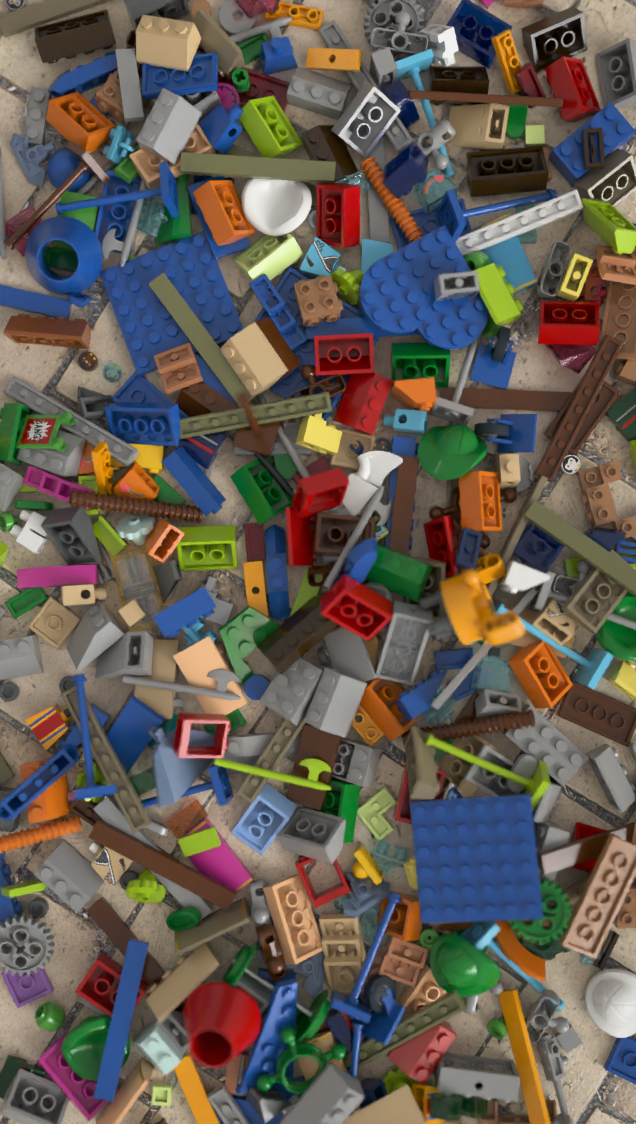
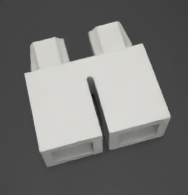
[419,23,458,67]
[10,509,49,554]

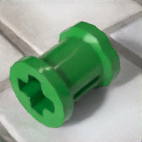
[232,68,250,93]

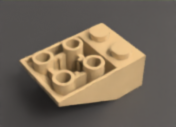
[445,103,510,151]

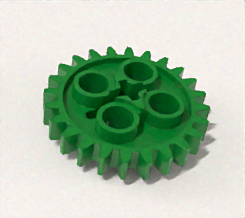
[508,877,572,945]

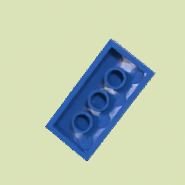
[95,170,142,254]
[104,402,180,446]

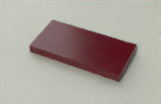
[217,67,290,112]

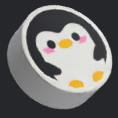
[560,455,581,475]

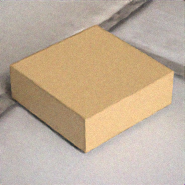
[118,599,146,627]

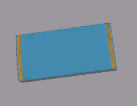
[472,213,537,295]

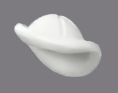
[242,178,312,236]
[585,968,636,1038]

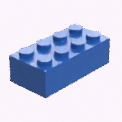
[549,102,635,187]

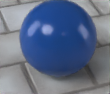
[47,147,92,193]

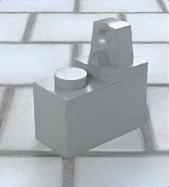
[198,576,235,625]

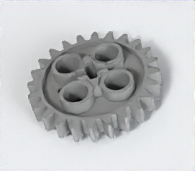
[363,0,425,56]
[0,913,55,977]

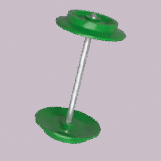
[223,941,330,1042]

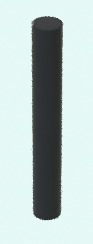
[254,453,294,499]

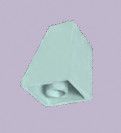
[132,1018,184,1075]

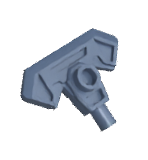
[10,133,56,187]
[343,872,390,917]
[284,951,325,998]

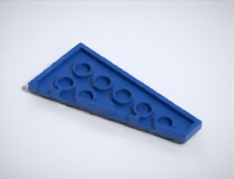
[236,978,298,1096]

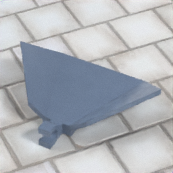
[148,726,215,808]

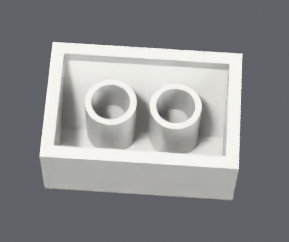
[498,561,550,594]

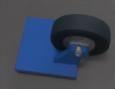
[470,326,516,390]
[474,414,537,453]
[361,975,406,1045]

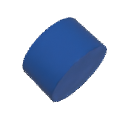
[245,674,270,700]

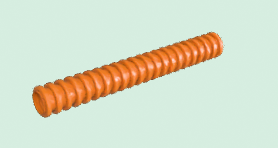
[360,157,424,244]
[0,815,82,854]

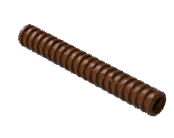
[69,489,203,523]
[402,709,535,745]

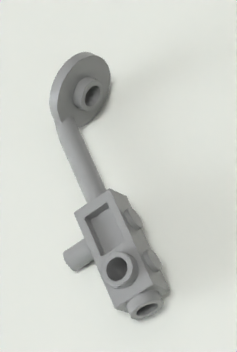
[537,1033,573,1124]

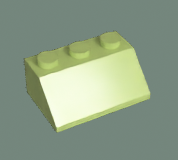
[233,233,304,282]

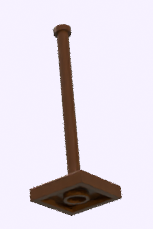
[4,141,110,250]
[233,391,282,457]

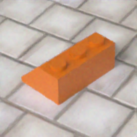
[46,91,116,153]
[193,180,256,246]
[391,377,436,414]
[458,471,502,532]
[508,639,573,708]
[360,678,422,741]
[19,758,73,824]

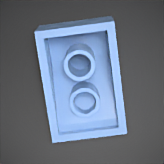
[231,784,297,855]

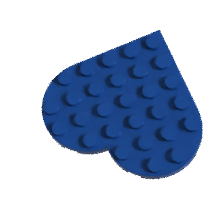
[359,225,488,350]

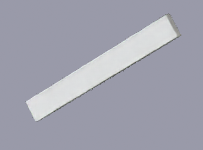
[456,189,583,257]

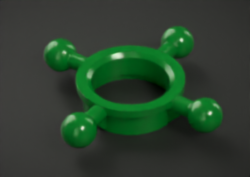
[257,1026,346,1094]

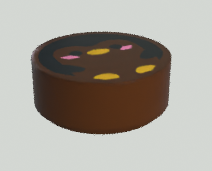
[78,352,98,372]

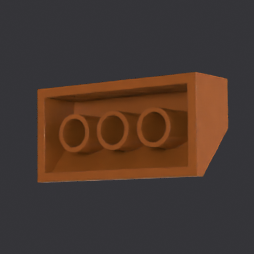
[4,313,91,349]

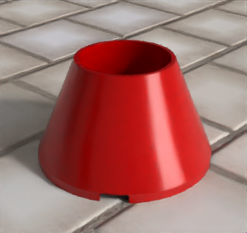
[182,982,261,1068]

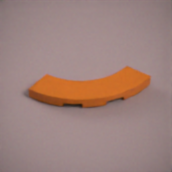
[495,920,546,981]

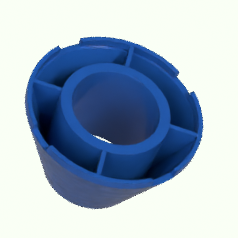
[25,216,103,295]

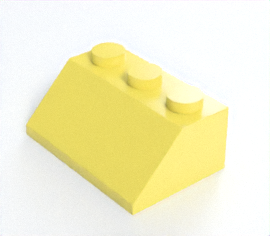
[605,660,636,702]

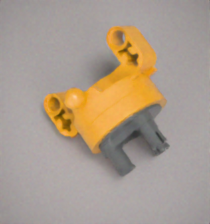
[420,553,524,645]

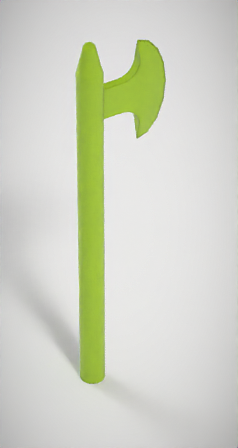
[214,758,331,790]

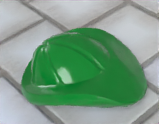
[418,424,488,480]
[596,591,636,661]
[430,933,500,997]
[61,1015,130,1081]

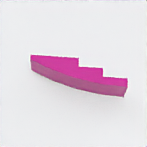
[23,465,96,510]
[17,565,97,589]

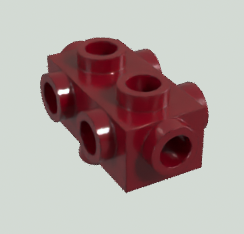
[574,259,607,307]

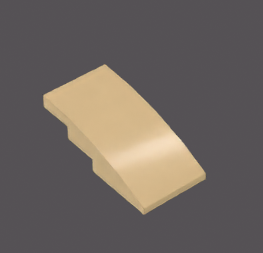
[134,639,180,719]
[319,914,368,995]
[342,1084,426,1124]

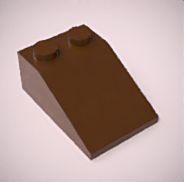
[311,513,375,557]

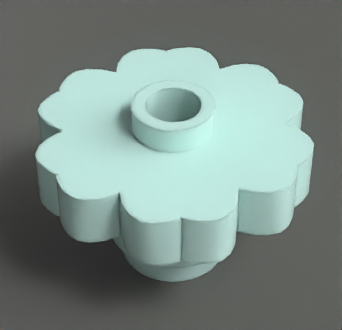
[115,513,156,545]

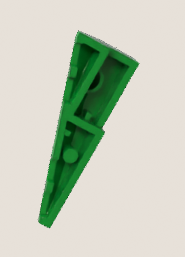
[156,174,192,244]

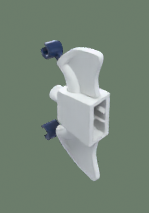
[319,440,403,517]

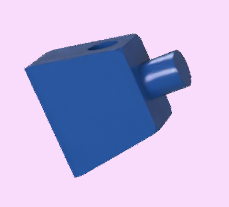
[259,37,298,75]
[198,103,244,155]

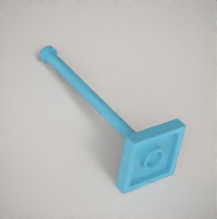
[395,49,456,179]
[495,603,614,690]
[459,921,564,1011]

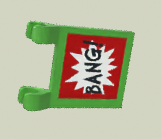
[16,412,75,451]

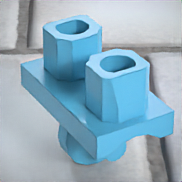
[102,125,135,166]
[181,617,218,647]

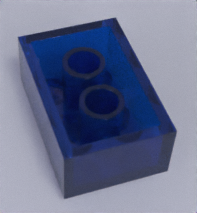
[446,0,513,69]

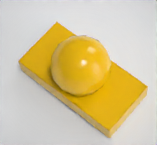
[352,844,384,885]

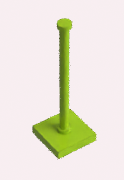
[425,733,550,812]

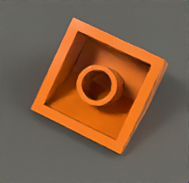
[376,891,423,942]

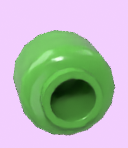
[464,251,490,271]
[35,1001,65,1032]

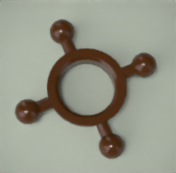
[429,470,517,549]

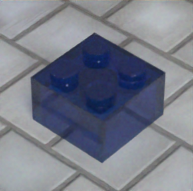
[383,142,428,199]
[513,523,565,574]

